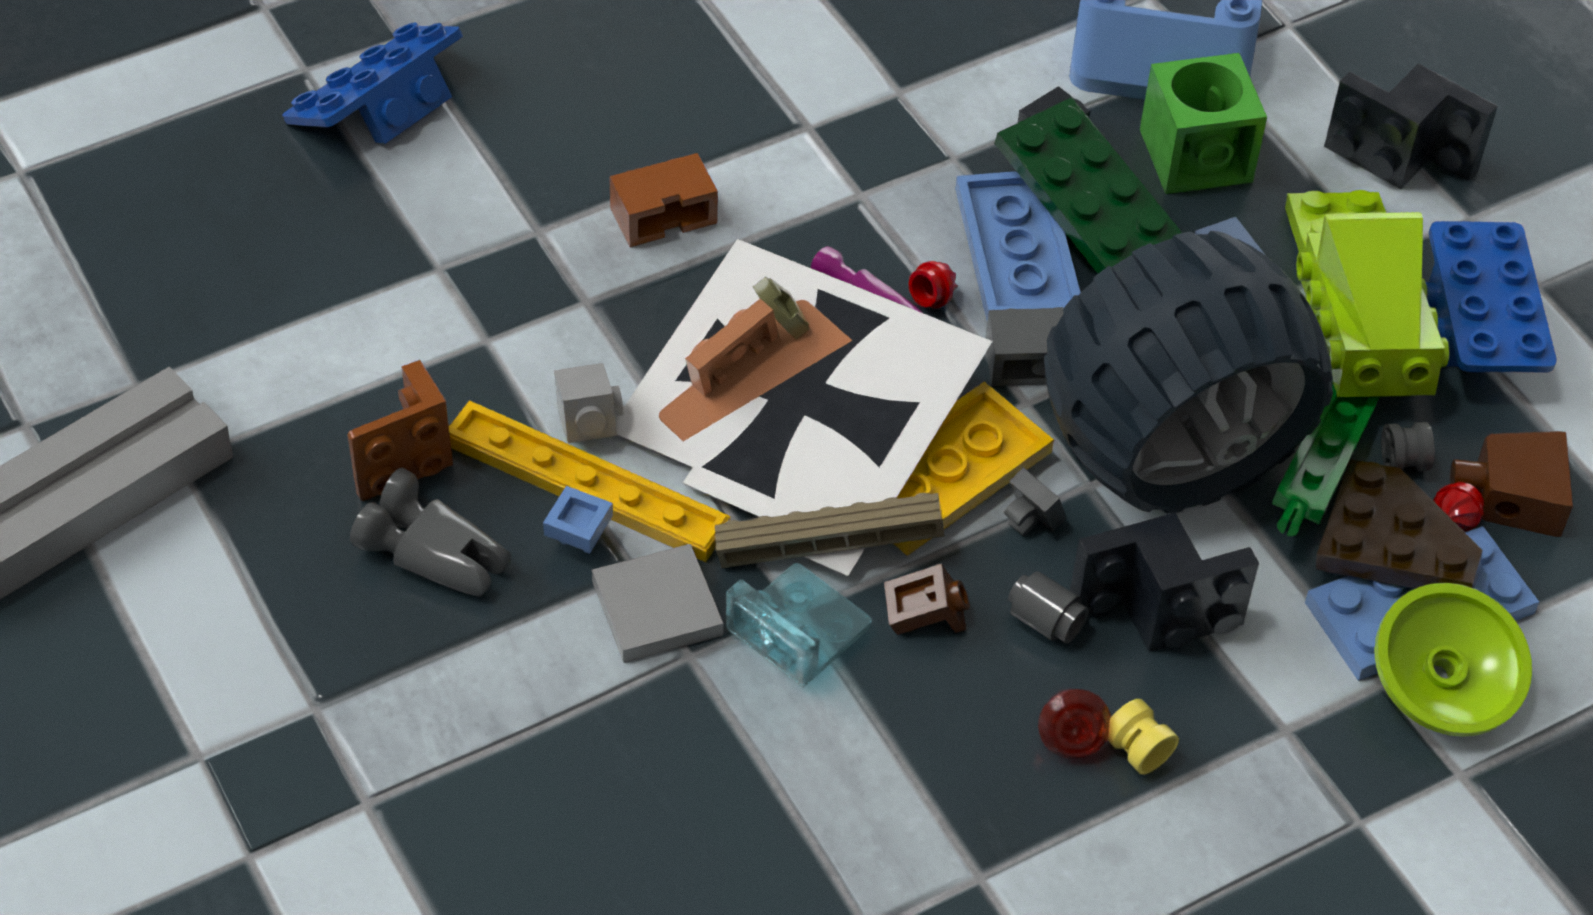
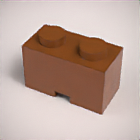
[610,153,718,247]

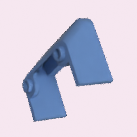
[1069,0,1262,100]

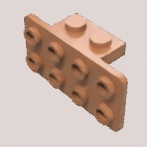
[659,299,853,442]

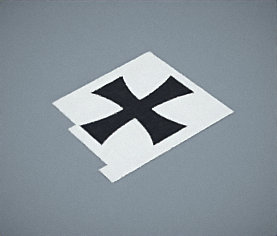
[615,239,993,576]

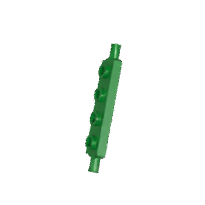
[1272,381,1381,536]

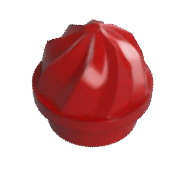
[908,261,958,308]
[1433,482,1484,532]

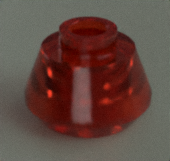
[1038,688,1111,759]

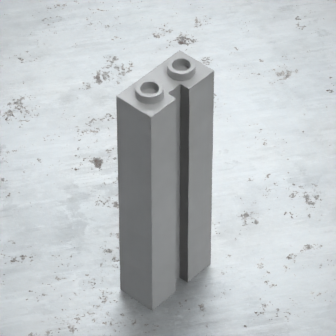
[0,367,233,599]

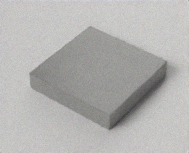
[592,544,724,663]

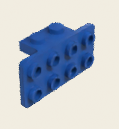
[282,22,463,144]
[1426,221,1557,373]

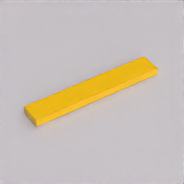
[449,400,731,562]

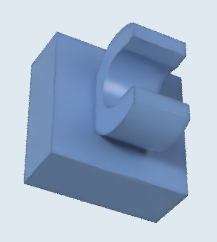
[543,486,613,554]

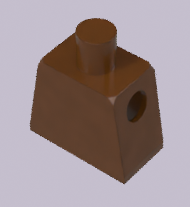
[1450,431,1573,537]

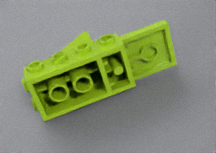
[1285,190,1449,397]

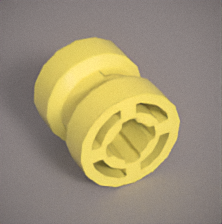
[1103,698,1179,775]

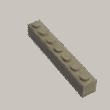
[715,493,945,568]

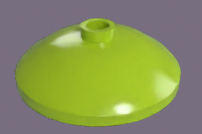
[1374,583,1532,737]

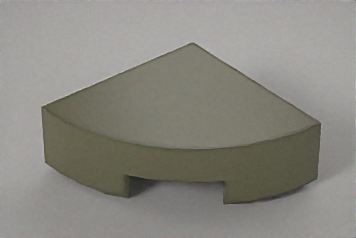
[753,276,810,339]

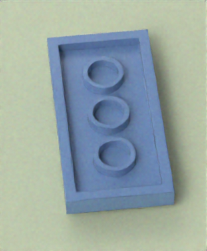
[955,171,1081,321]
[1305,526,1539,681]

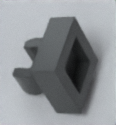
[1004,468,1067,537]

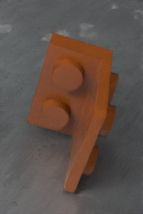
[347,360,453,501]

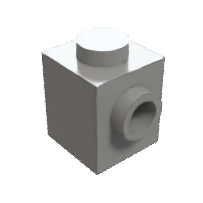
[554,363,623,443]

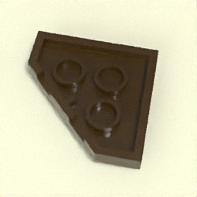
[1316,459,1483,589]

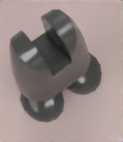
[350,468,512,597]

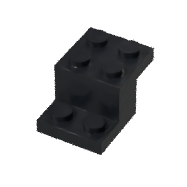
[1324,63,1498,189]
[1070,513,1259,652]

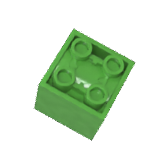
[1140,53,1267,194]

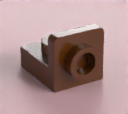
[884,564,970,635]

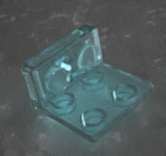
[726,563,872,688]

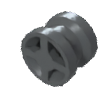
[1381,422,1435,471]

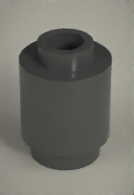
[1008,571,1089,644]

